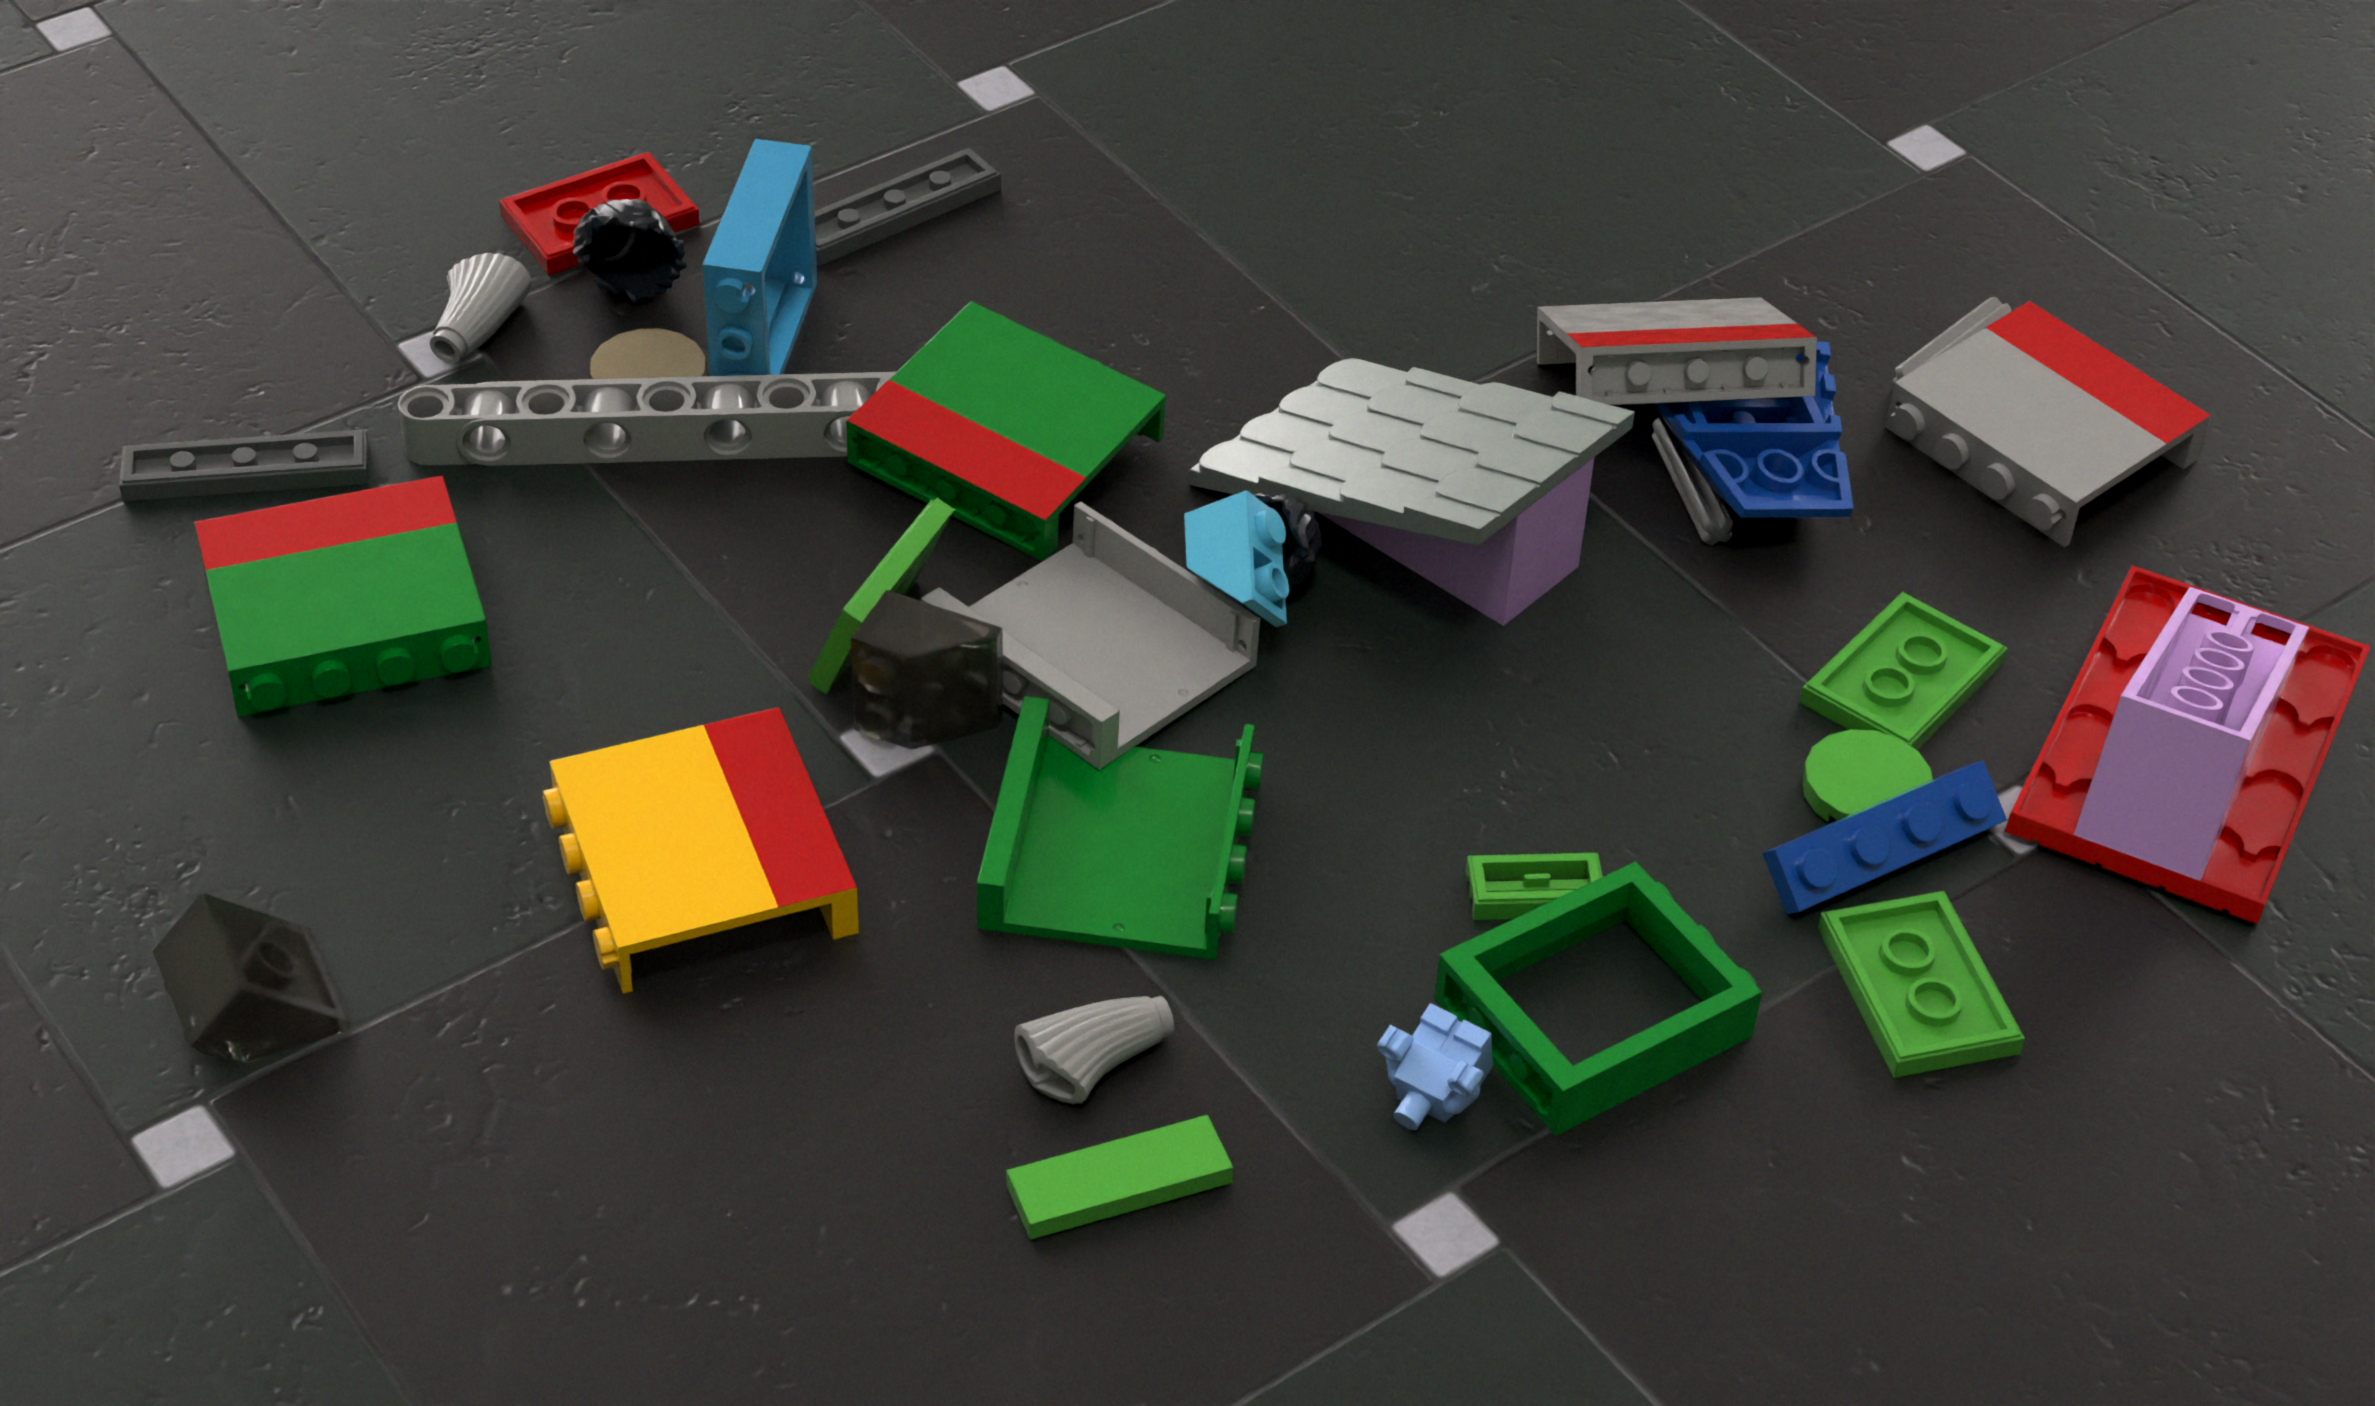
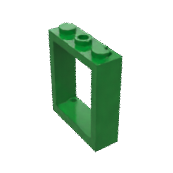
[1434,861,1762,1136]

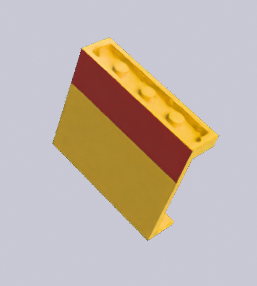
[543,707,859,993]

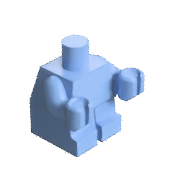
[1377,1003,1493,1130]

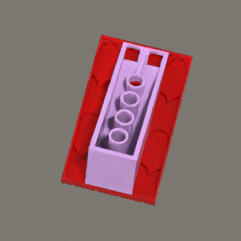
[2004,565,2371,924]

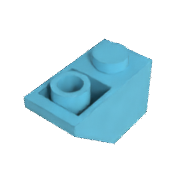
[1184,490,1289,627]

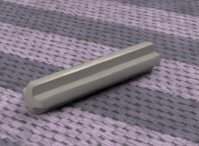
[1893,297,2012,383]

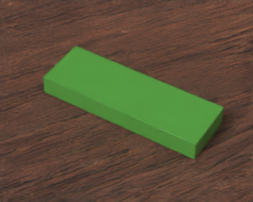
[1006,1115,1233,1240]

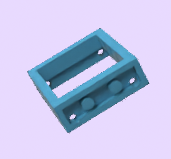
[702,139,818,376]

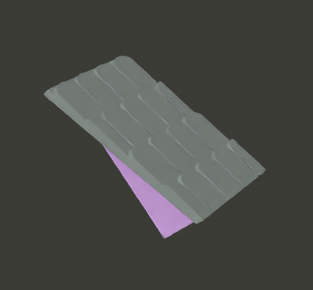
[1189,358,1635,626]

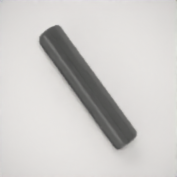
[1652,416,1733,546]

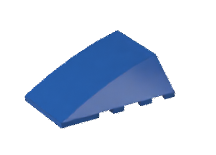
[1652,342,1854,518]

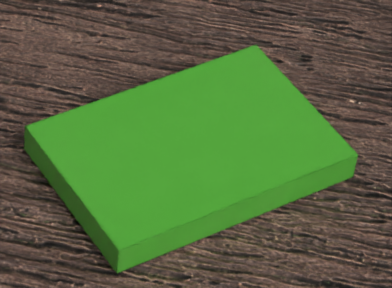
[808,498,955,695]
[1799,592,2008,750]
[1817,891,2025,1078]

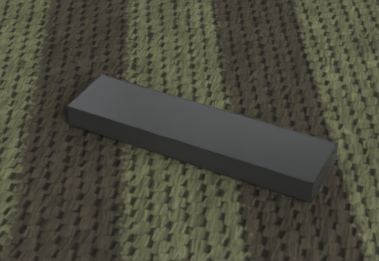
[814,148,1001,266]
[119,429,369,501]

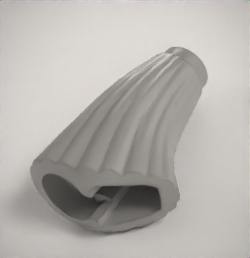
[430,253,532,364]
[1014,996,1174,1105]

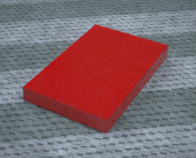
[499,152,700,275]

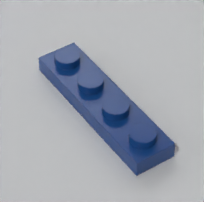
[1762,760,2007,914]

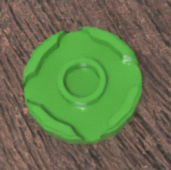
[1802,729,1933,822]

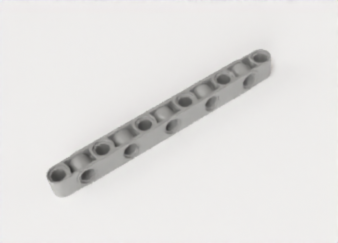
[398,372,896,466]

